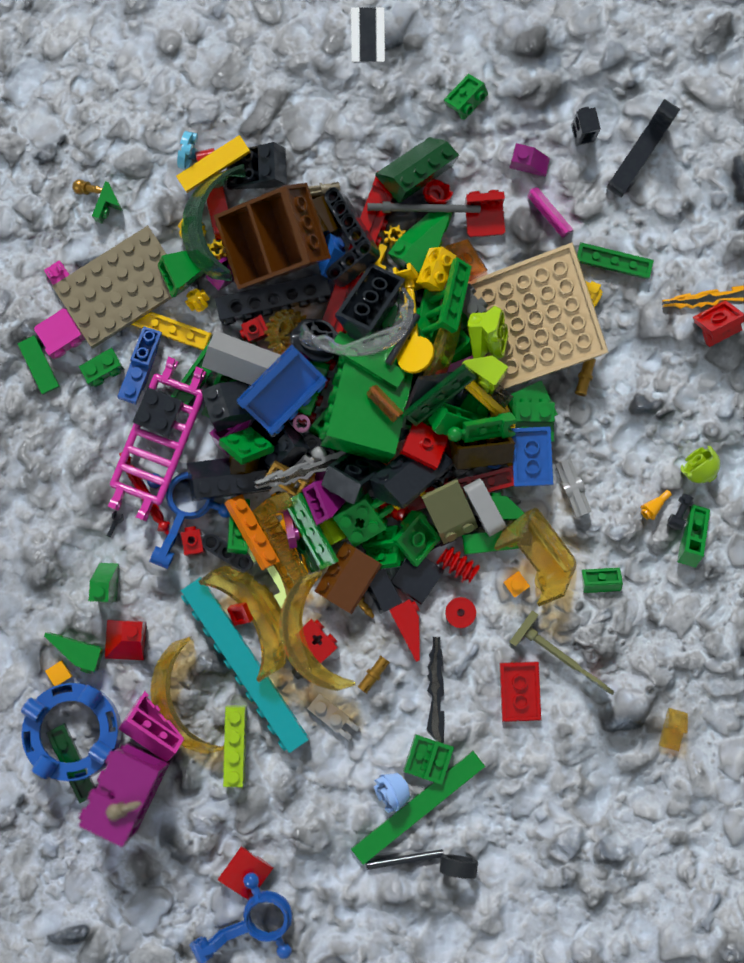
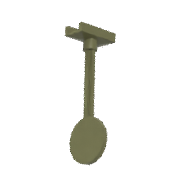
[509,610,615,695]

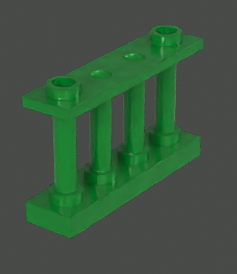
[417,257,472,342]

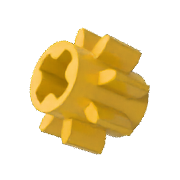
[384,225,406,249]
[206,239,227,262]
[185,288,210,312]

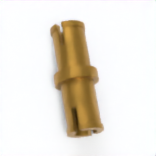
[575,358,596,397]
[357,655,390,694]

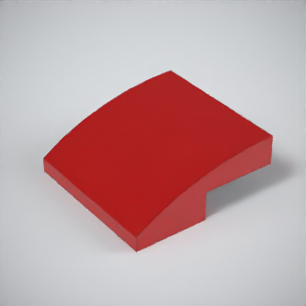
[217,846,274,900]

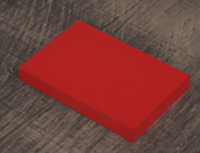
[499,662,541,722]

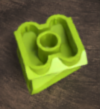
[468,306,508,359]

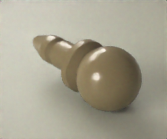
[106,801,141,821]

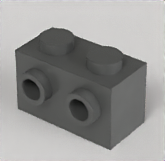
[462,283,488,319]

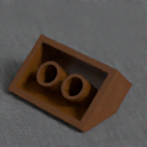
[314,542,382,614]

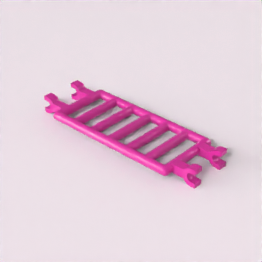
[108,356,207,522]

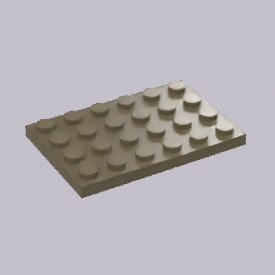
[52,225,189,349]

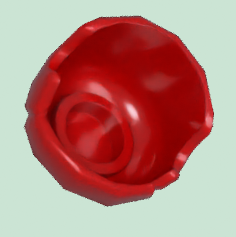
[423,179,453,205]

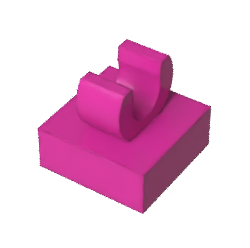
[44,260,70,285]

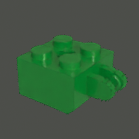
[333,492,394,547]

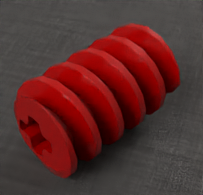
[436,546,480,584]

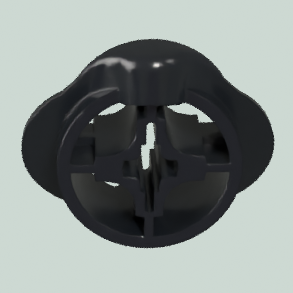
[290,318,338,363]

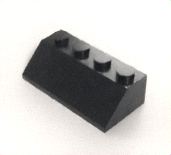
[335,263,405,345]
[370,452,454,509]
[186,457,272,501]

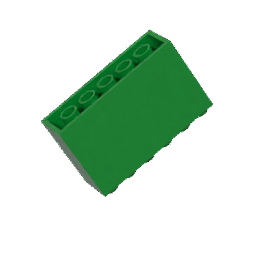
[319,333,414,464]

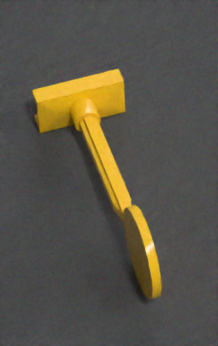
[393,263,435,373]

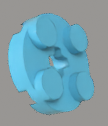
[177,131,198,170]

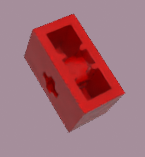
[294,619,338,664]

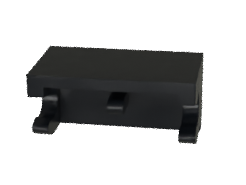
[367,569,402,614]

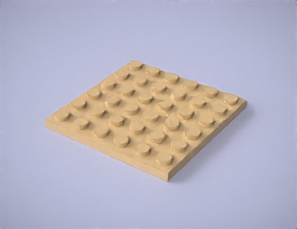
[468,243,609,391]

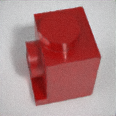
[240,315,270,344]
[181,526,206,556]

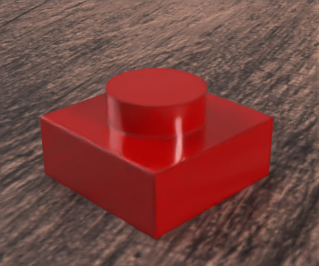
[227,602,253,626]

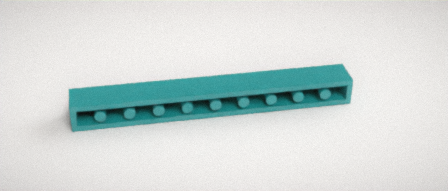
[181,577,309,753]

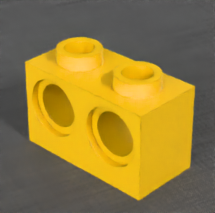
[416,247,457,291]

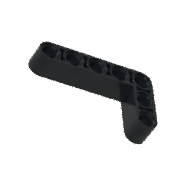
[606,99,680,198]
[324,187,380,287]

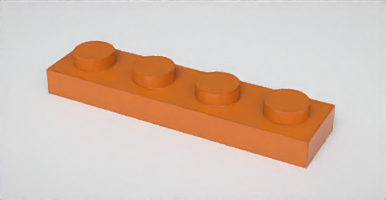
[224,494,280,571]

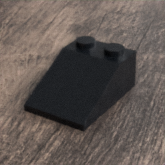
[404,371,469,416]
[201,381,254,432]
[321,453,387,504]

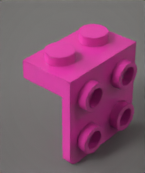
[34,309,85,359]

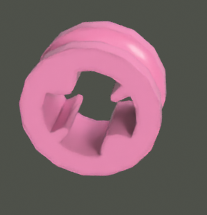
[293,415,311,433]

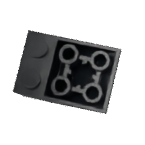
[227,142,287,190]
[250,420,310,471]

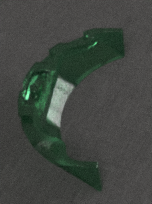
[181,164,246,281]

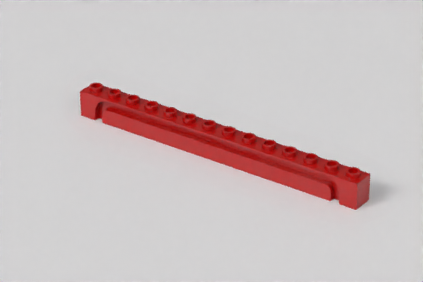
[287,171,395,427]

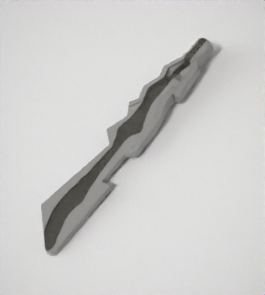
[255,451,347,489]

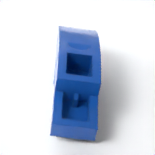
[117,326,162,405]

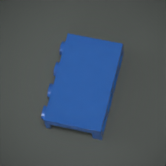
[237,345,327,435]

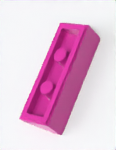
[528,188,573,238]

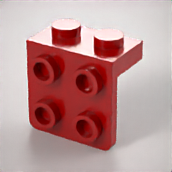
[465,190,505,238]

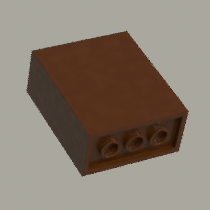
[214,183,331,290]

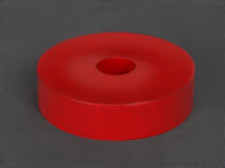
[445,597,476,628]

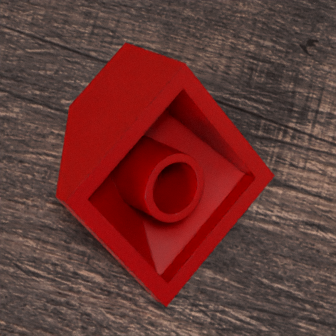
[105,620,146,660]

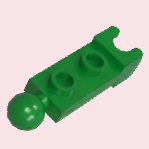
[447,412,517,443]

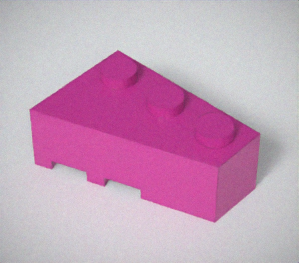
[118,691,184,762]

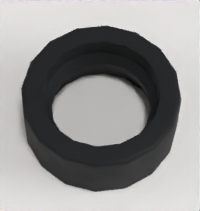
[439,854,478,879]

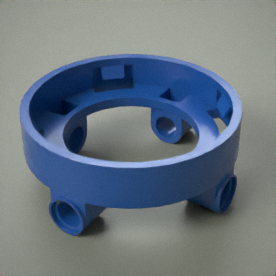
[21,683,122,781]

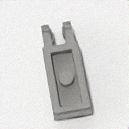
[307,693,361,742]

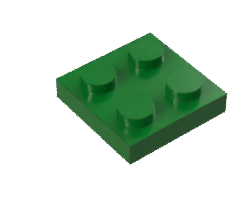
[219,427,274,465]

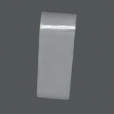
[463,478,507,537]

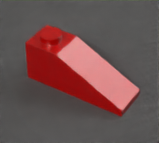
[389,599,420,662]

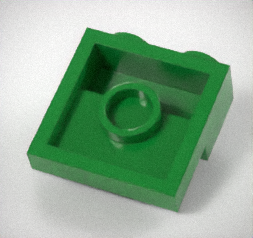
[515,398,555,442]
[392,510,441,567]

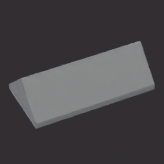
[202,330,281,385]

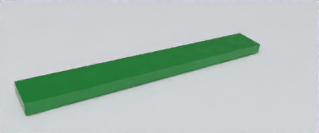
[351,751,486,865]

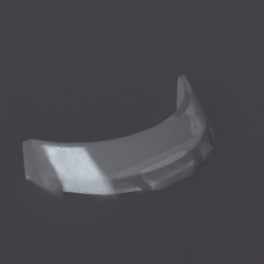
[299,287,414,356]

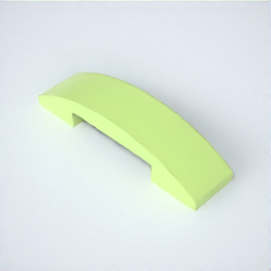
[247,547,288,612]

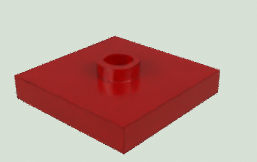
[400,422,448,470]

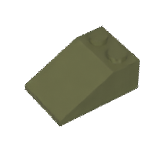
[421,479,478,544]

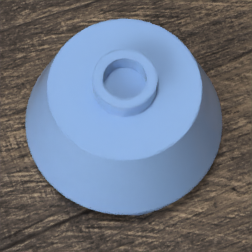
[374,773,410,813]

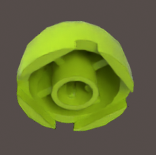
[681,446,721,483]

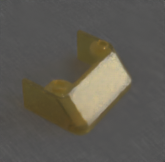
[494,508,576,606]

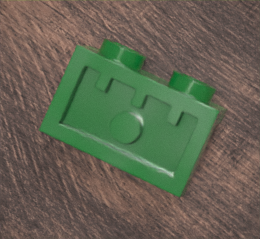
[444,73,488,120]
[79,348,124,387]

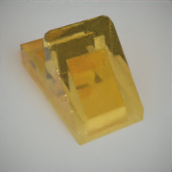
[658,708,688,751]

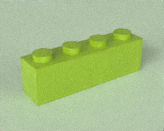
[223,705,247,787]

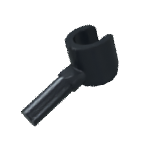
[106,510,124,537]

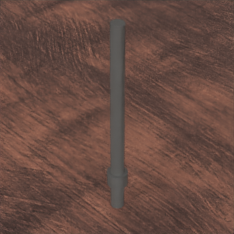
[367,201,481,213]

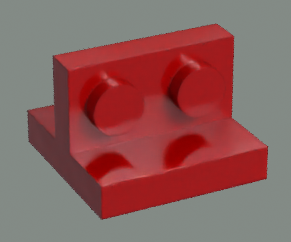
[693,300,744,347]

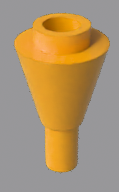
[640,490,672,520]

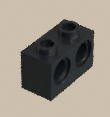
[571,107,601,146]

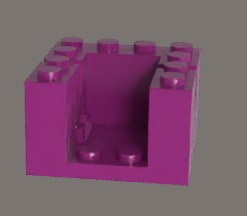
[78,742,171,848]

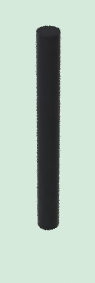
[366,849,444,870]

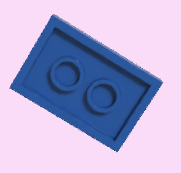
[512,427,553,487]

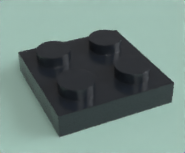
[133,387,184,438]

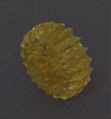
[264,309,307,355]

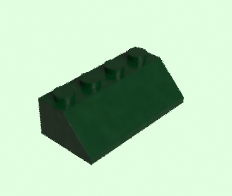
[375,137,459,203]

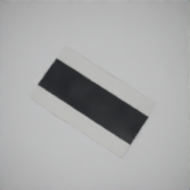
[351,7,385,62]

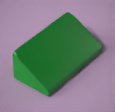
[582,568,623,593]

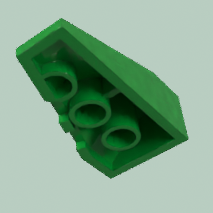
[388,212,453,273]

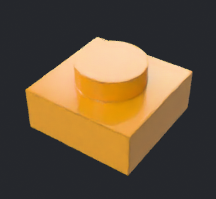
[503,571,530,598]

